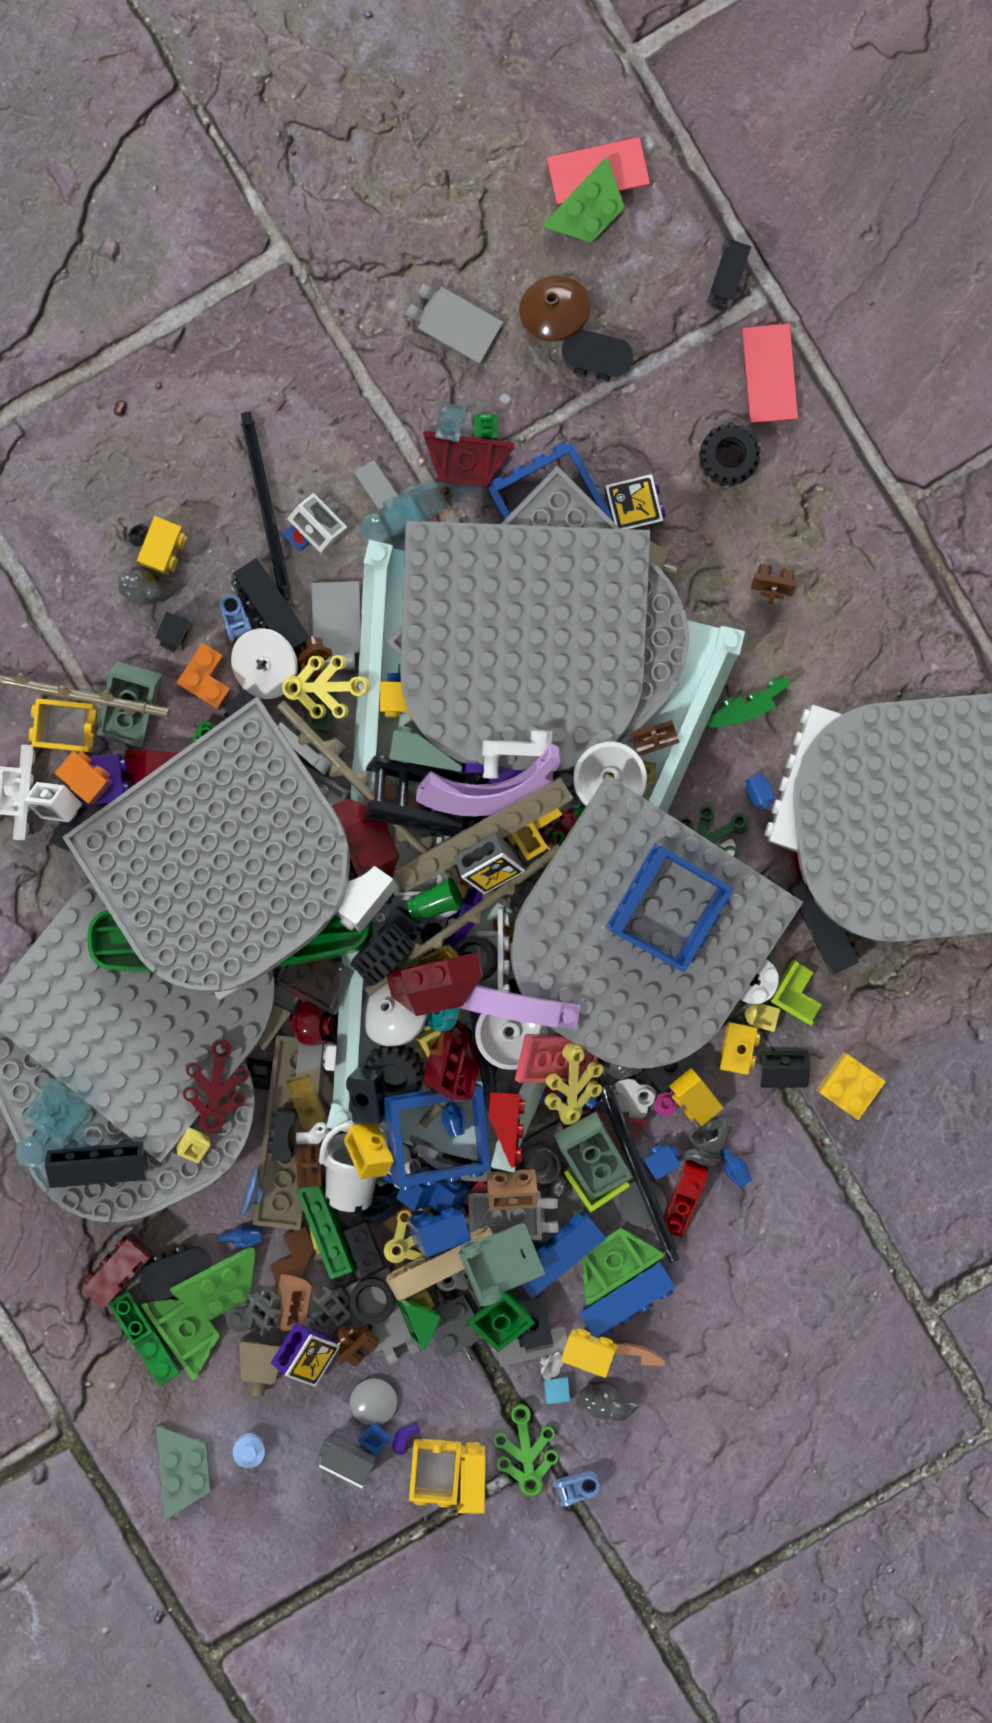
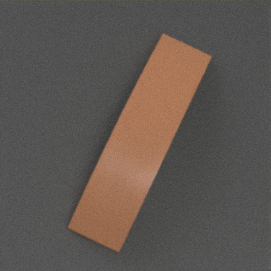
[613,1341,665,1366]

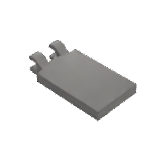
[407,283,503,365]
[312,581,361,671]
[468,1191,558,1240]
[345,1266,420,1365]

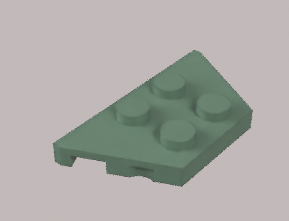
[156,1425,211,1519]

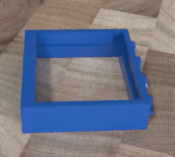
[488,442,613,520]
[605,843,734,973]
[383,1083,491,1190]

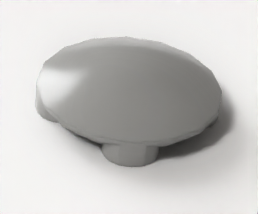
[350,1378,398,1425]

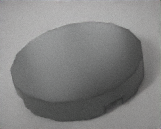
[619,1180,667,1227]

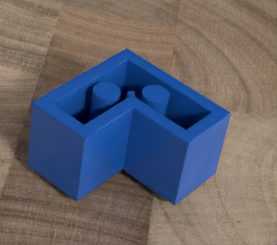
[396,1165,469,1214]
[406,1208,471,1257]

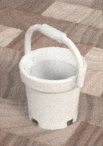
[319,1120,388,1212]

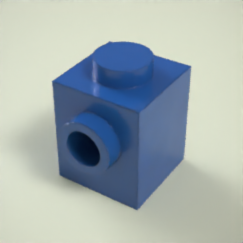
[643,1142,681,1180]

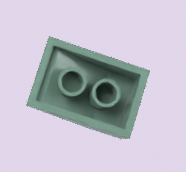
[97,661,163,748]
[389,726,462,772]
[554,1112,633,1201]

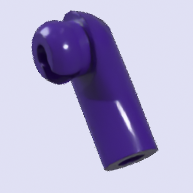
[392,1422,421,1455]

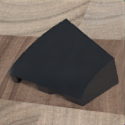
[353,1183,406,1226]

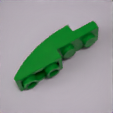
[705,676,791,728]
[108,1291,181,1386]

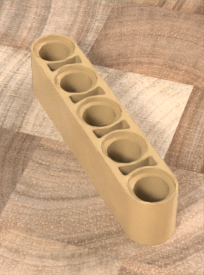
[385,1225,494,1300]

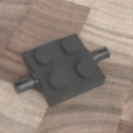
[431,1287,482,1363]

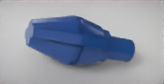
[442,1101,466,1137]
[721,1147,752,1188]
[220,1224,262,1248]

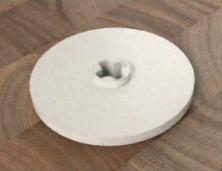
[231,628,298,699]

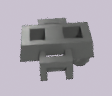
[307,1284,351,1328]
[226,1290,282,1336]

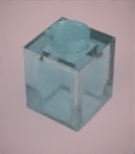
[435,403,466,442]

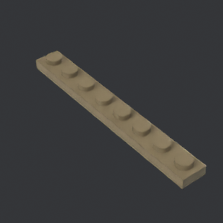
[393,777,573,892]

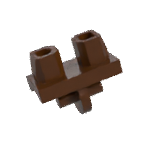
[750,564,797,605]
[294,636,332,679]
[631,720,680,756]
[295,1143,322,1188]
[336,1323,379,1367]

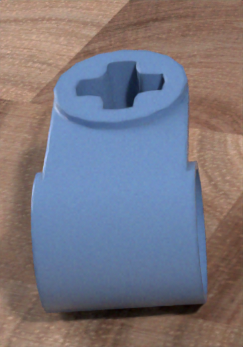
[220,594,252,642]
[553,1471,600,1507]

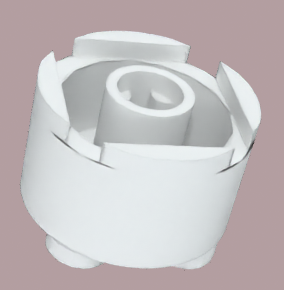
[740,959,778,1004]

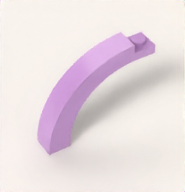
[416,743,560,816]
[459,985,581,1029]

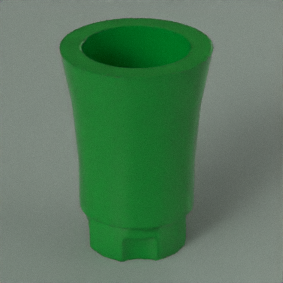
[407,877,463,922]

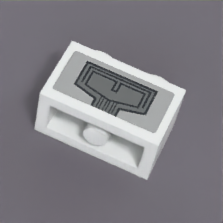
[287,493,347,553]
[23,782,82,822]

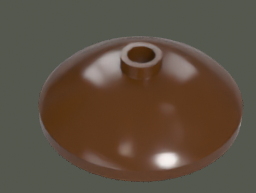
[519,275,591,342]

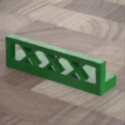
[296,1177,357,1279]

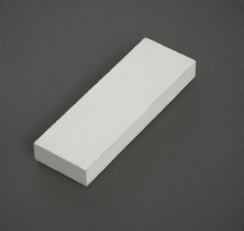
[321,1041,337,1071]

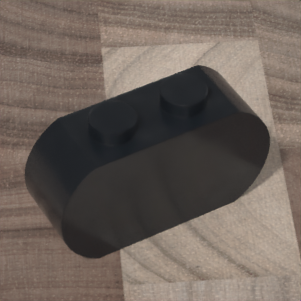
[561,329,633,383]
[140,1244,213,1301]

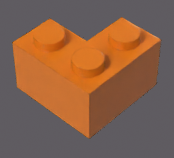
[177,643,232,710]
[55,751,113,805]

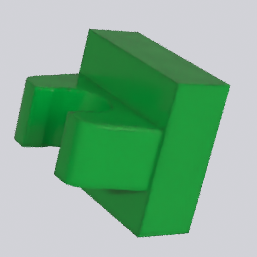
[474,414,498,439]

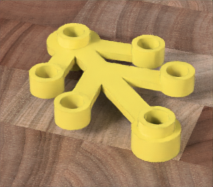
[282,655,370,719]
[545,1042,604,1125]
[384,1205,466,1263]

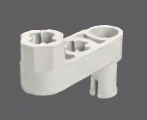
[278,722,346,775]
[482,730,553,778]

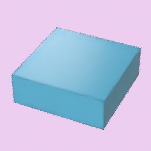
[544,1376,570,1404]

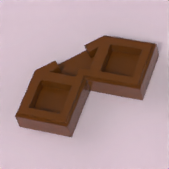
[270,1225,314,1288]

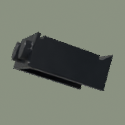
[706,238,751,311]

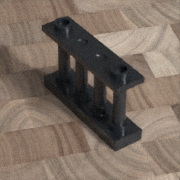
[363,756,465,837]

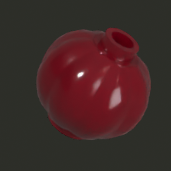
[289,1002,335,1046]

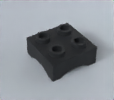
[267,1108,298,1162]

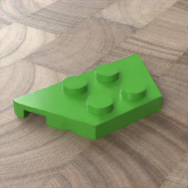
[542,157,625,243]
[581,1227,665,1306]
[170,1247,255,1321]
[141,1297,220,1381]

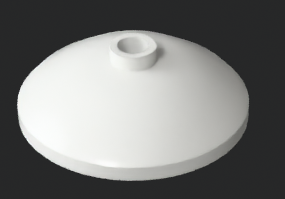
[574,741,647,806]
[361,983,428,1047]
[475,1013,548,1070]

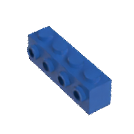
[521,1210,606,1299]
[578,1261,675,1337]

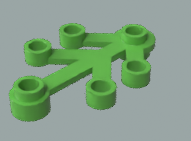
[493,1404,558,1497]

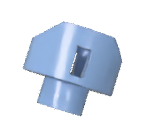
[233,1433,265,1468]

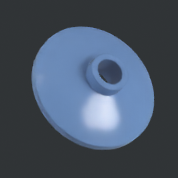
[240,1169,263,1216]

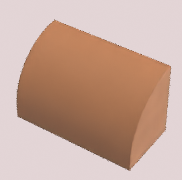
[277,1274,312,1331]

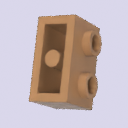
[487,1169,538,1211]

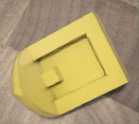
[744,1003,780,1032]

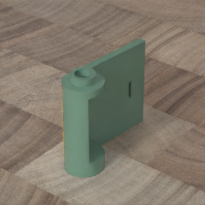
[458,1222,545,1306]

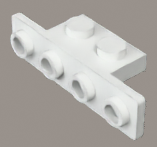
[0,745,36,841]
[476,907,511,992]

